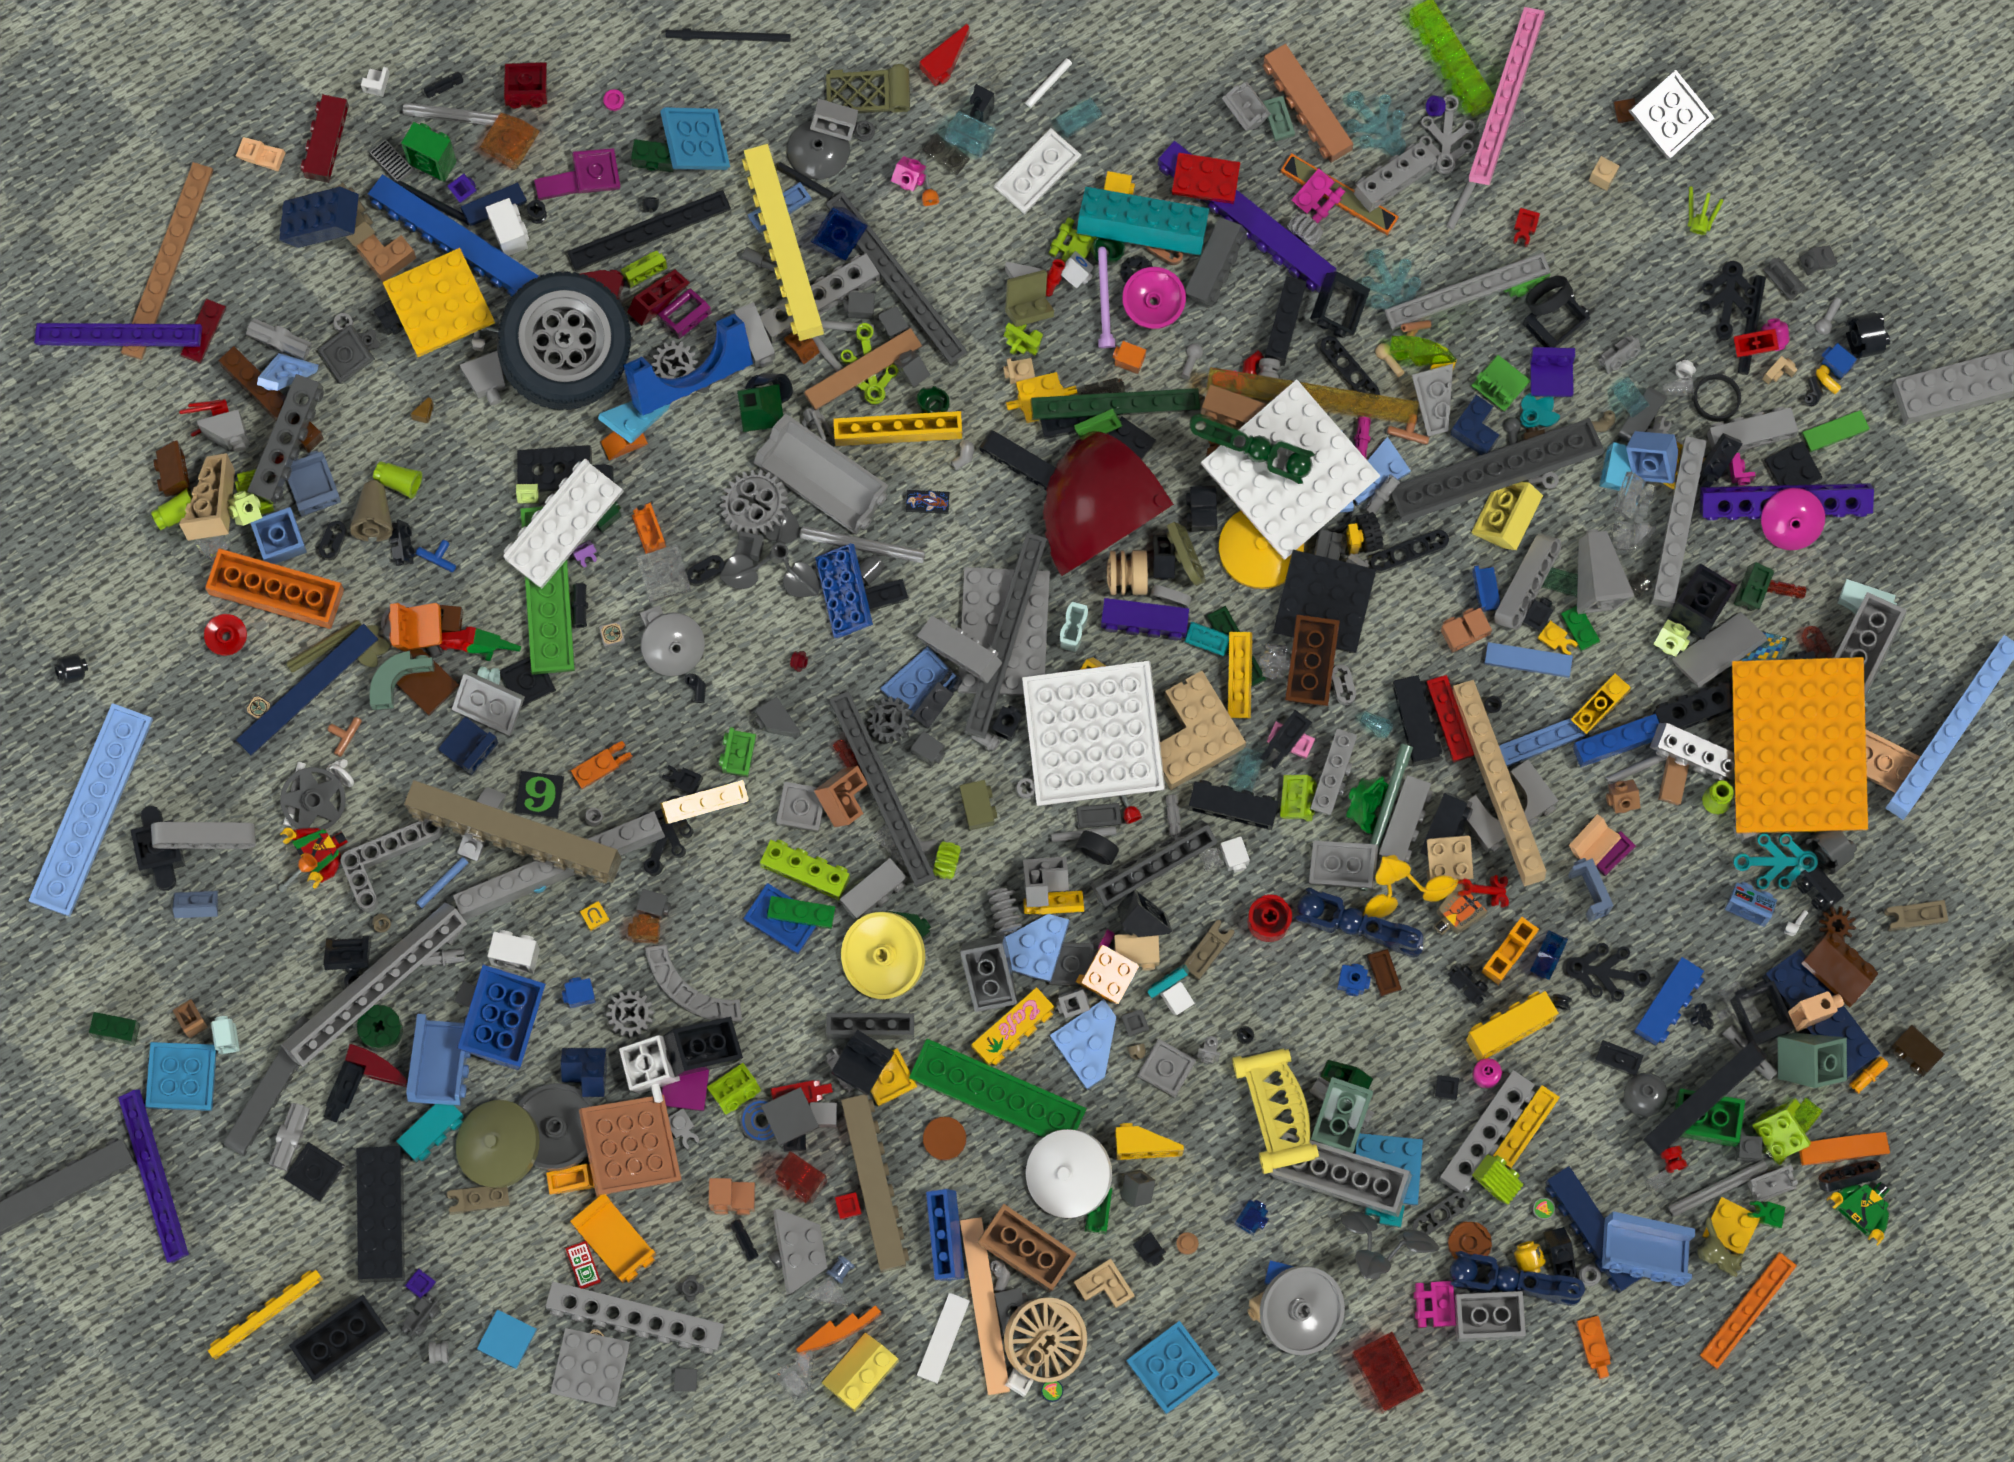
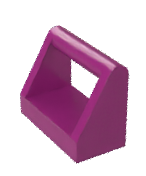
[658,288,712,339]

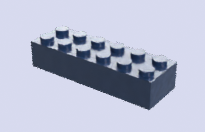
[1762,949,1880,1083]

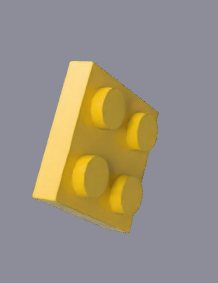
[1702,1197,1760,1254]

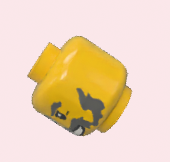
[1514,1241,1546,1273]

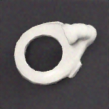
[325,759,354,787]

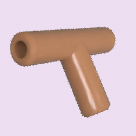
[1401,320,1431,344]
[1387,415,1429,445]
[328,717,362,757]

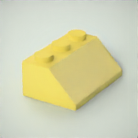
[1471,482,1543,550]
[822,1333,899,1412]

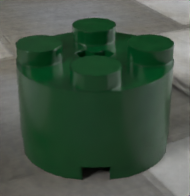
[357,1005,403,1052]

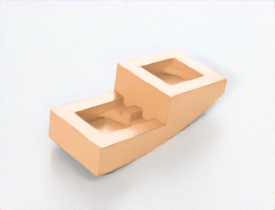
[236,137,286,171]

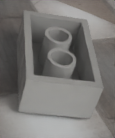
[1454,1291,1526,1342]

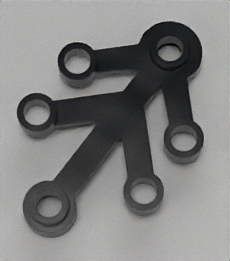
[1699,261,1758,341]
[641,795,694,876]
[1566,943,1651,1003]

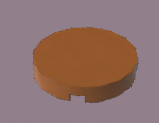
[923,1117,966,1161]
[1448,1221,1492,1265]

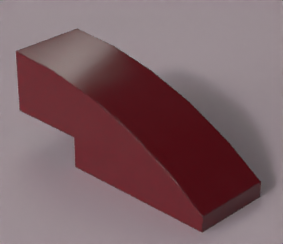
[345,1044,408,1088]

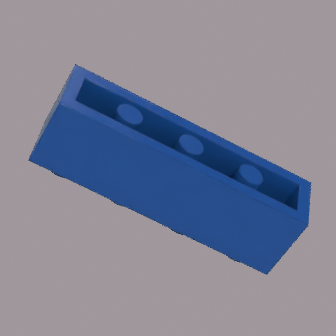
[1573,714,1659,768]
[1634,957,1704,1046]
[926,1189,965,1281]

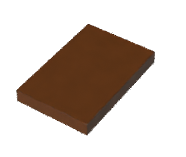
[396,648,459,716]

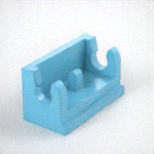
[1599,442,1631,491]

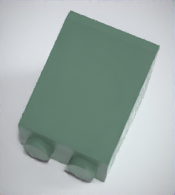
[1778,1033,1847,1088]

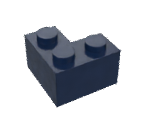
[1451,395,1500,455]
[561,1048,607,1097]

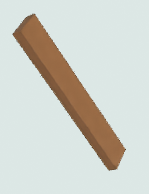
[804,328,922,411]

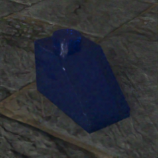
[1530,930,1568,980]

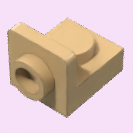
[1762,356,1797,385]
[1003,358,1035,384]

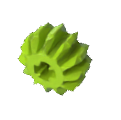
[933,842,961,879]

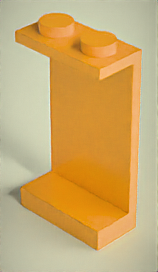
[570,1194,656,1283]

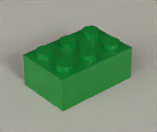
[401,122,457,182]
[1674,1089,1745,1147]

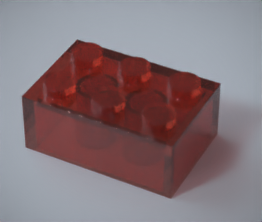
[1352,1332,1424,1414]

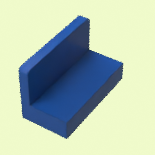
[1472,565,1500,612]

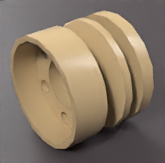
[1107,550,1148,595]

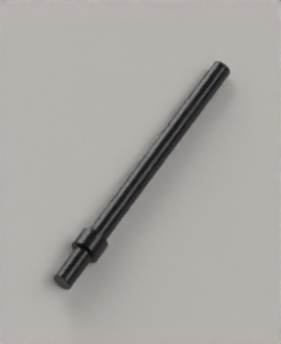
[666,28,791,42]

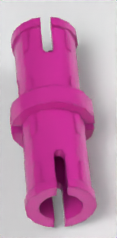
[1354,417,1371,459]

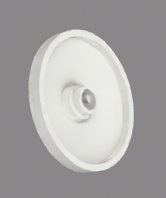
[1026,1130,1112,1218]

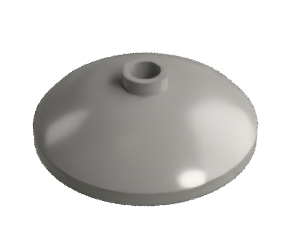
[641,612,705,676]

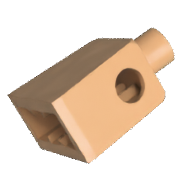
[1788,991,1844,1032]

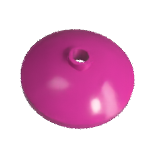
[1122,267,1186,329]
[1761,488,1825,550]

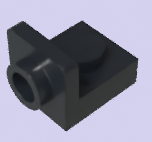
[1523,596,1556,632]
[1133,1232,1166,1267]

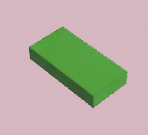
[1074,409,1122,437]

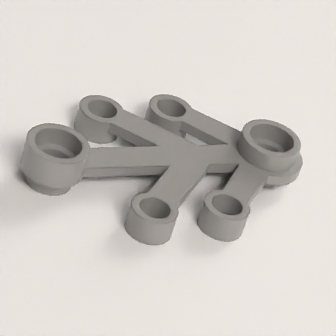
[1419,95,1475,174]

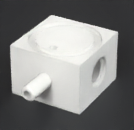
[619,1035,680,1103]

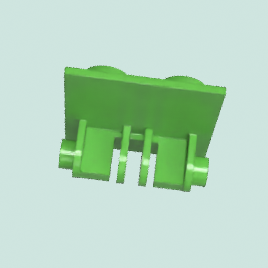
[1471,355,1531,412]

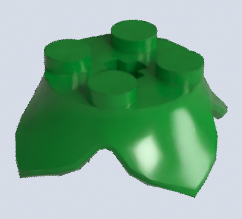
[1346,775,1389,834]

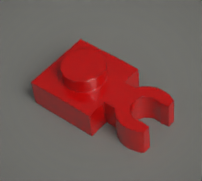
[1513,208,1540,247]

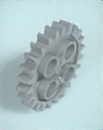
[720,470,789,535]

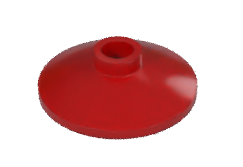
[204,614,247,656]

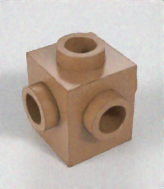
[1606,779,1641,814]

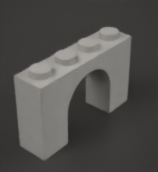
[1465,760,1558,853]

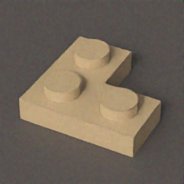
[1074,1259,1135,1308]

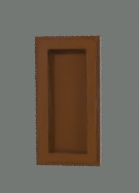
[1367,949,1402,997]

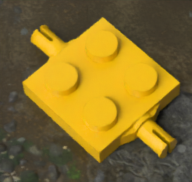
[1006,372,1078,423]

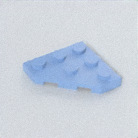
[1005,914,1070,982]
[1050,999,1116,1089]

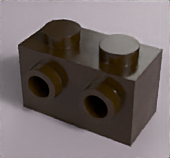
[1891,1025,1945,1077]

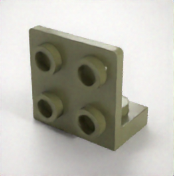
[1005,270,1054,327]

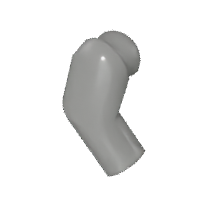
[990,1260,1011,1292]

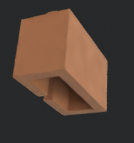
[1441,608,1492,653]

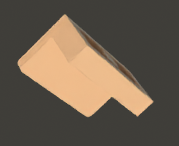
[1569,814,1621,865]

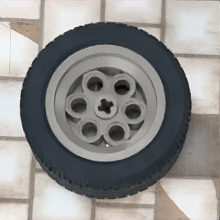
[497,271,631,410]

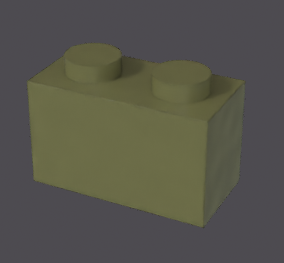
[959,780,998,831]

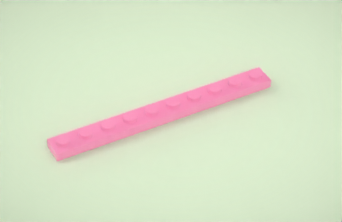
[1469,7,1545,185]

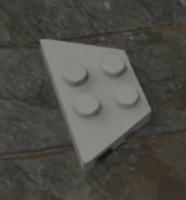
[773,1209,827,1294]

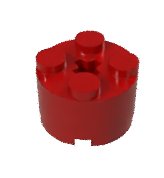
[1247,894,1292,942]

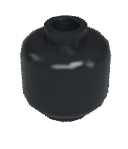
[54,653,88,684]

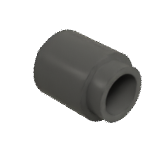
[859,554,885,586]

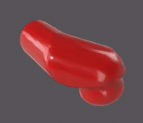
[1242,350,1264,381]

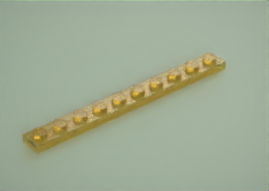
[1206,367,1419,424]

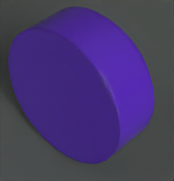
[1426,95,1446,117]

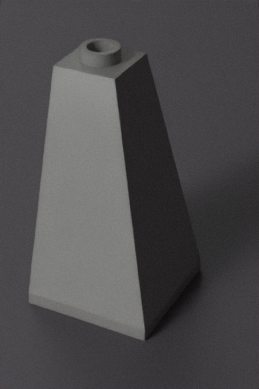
[1577,529,1634,614]

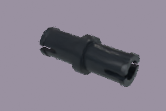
[571,583,588,628]

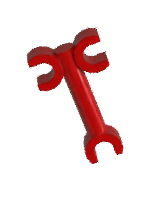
[1458,875,1509,907]

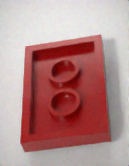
[1172,153,1241,204]

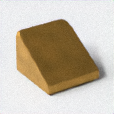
[411,397,434,423]

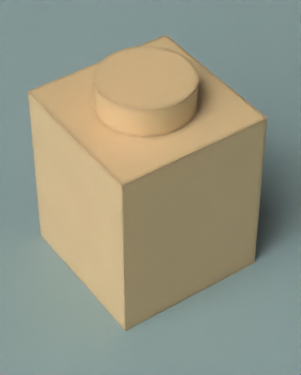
[1589,156,1620,191]

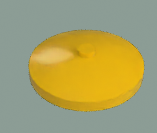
[1219,510,1304,589]

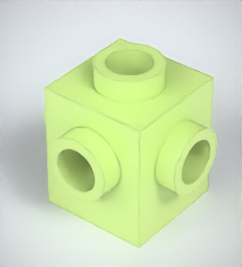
[228,491,262,526]
[1654,619,1690,657]

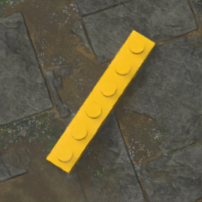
[207,1270,323,1360]

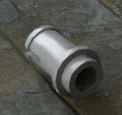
[971,733,1000,751]

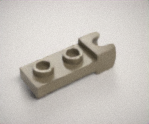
[1884,900,1949,932]
[1184,920,1235,980]
[447,1186,510,1215]

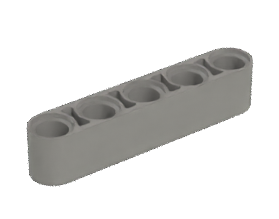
[1495,533,1561,630]
[151,822,256,849]

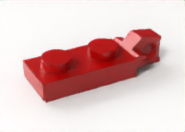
[771,1080,833,1103]

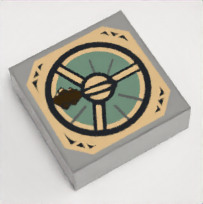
[599,621,625,648]

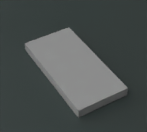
[1672,612,1767,688]

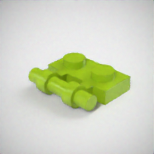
[1048,217,1097,263]

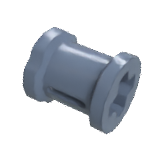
[826,1255,855,1284]

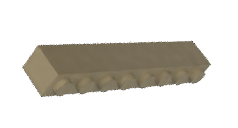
[841,1094,910,1273]

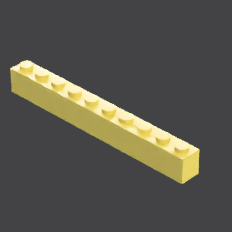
[742,144,824,341]

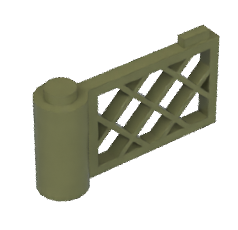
[826,64,910,113]

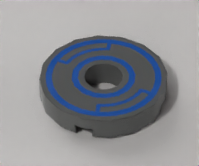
[740,1098,775,1142]

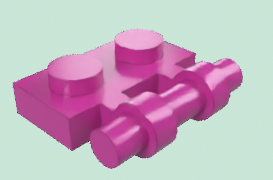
[1292,168,1346,223]
[1413,1281,1456,1328]

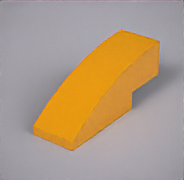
[546,1164,595,1195]

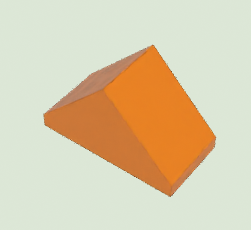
[601,431,648,461]

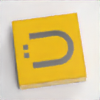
[580,901,610,931]

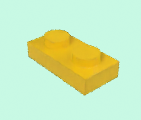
[1346,523,1363,556]

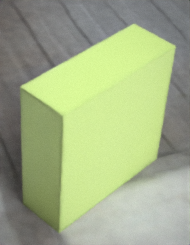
[516,484,539,503]

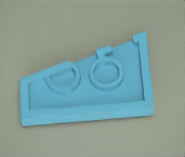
[598,401,670,444]

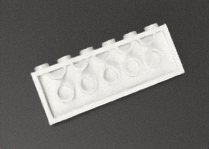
[503,458,624,589]

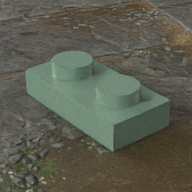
[1263,96,1295,142]

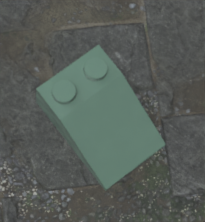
[1311,1077,1374,1153]

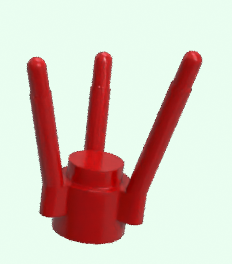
[179,399,229,437]

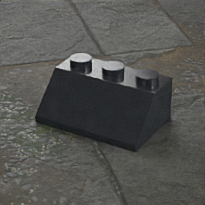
[1117,890,1172,937]

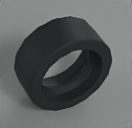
[1076,830,1119,865]

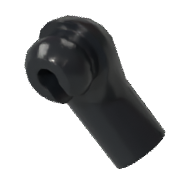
[1804,376,1823,407]

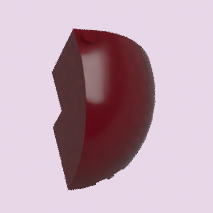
[1043,431,1174,576]

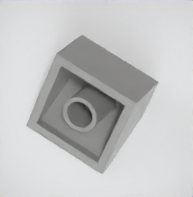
[197,410,250,452]

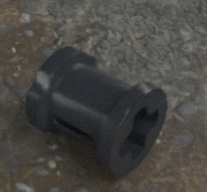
[527,200,547,224]

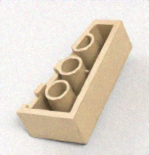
[179,453,235,541]

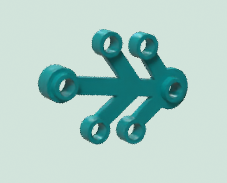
[1733,832,1818,889]

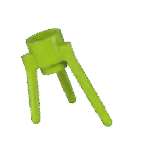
[1687,186,1724,235]

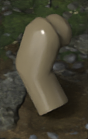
[1591,410,1616,432]

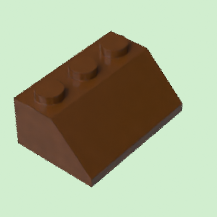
[1801,929,1878,1008]

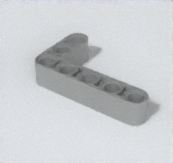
[341,819,443,913]

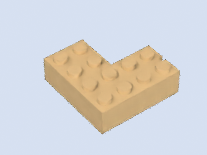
[1160,671,1246,790]

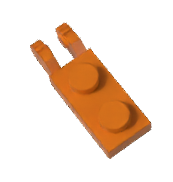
[570,741,632,790]

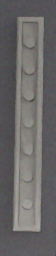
[1384,253,1551,331]

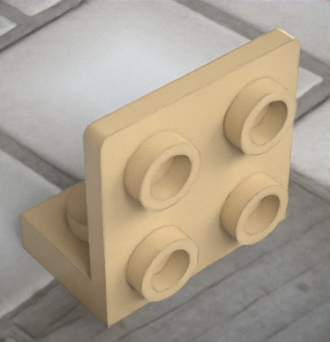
[1427,835,1473,881]

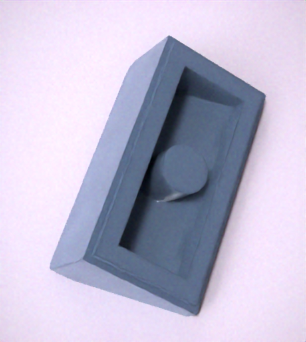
[173,891,218,918]

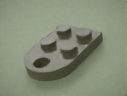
[1167,522,1206,586]

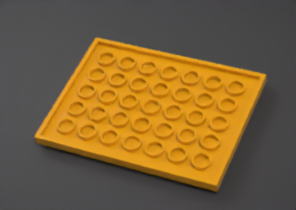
[1732,657,1868,834]

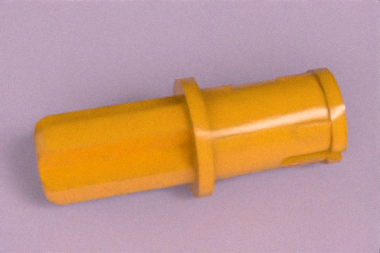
[1849,1056,1889,1094]

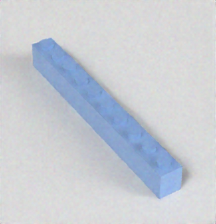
[1886,635,2014,820]

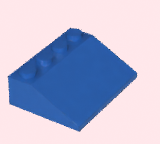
[457,965,546,1070]

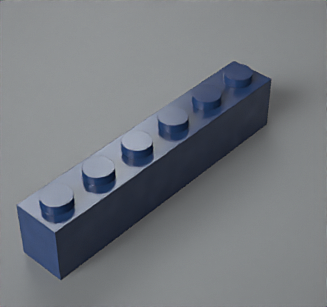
[1545,1166,1643,1293]

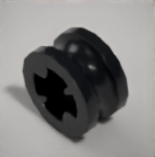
[1552,994,1572,1010]

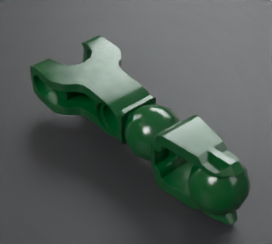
[1189,414,1315,484]

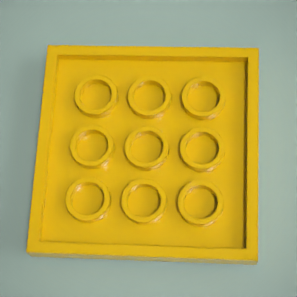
[383,248,495,357]

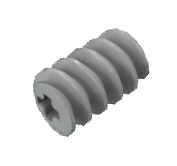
[987,888,1022,936]

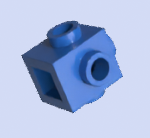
[1337,964,1371,997]

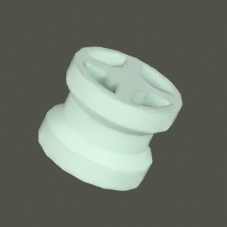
[477,666,500,685]

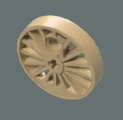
[1004,1297,1087,1382]

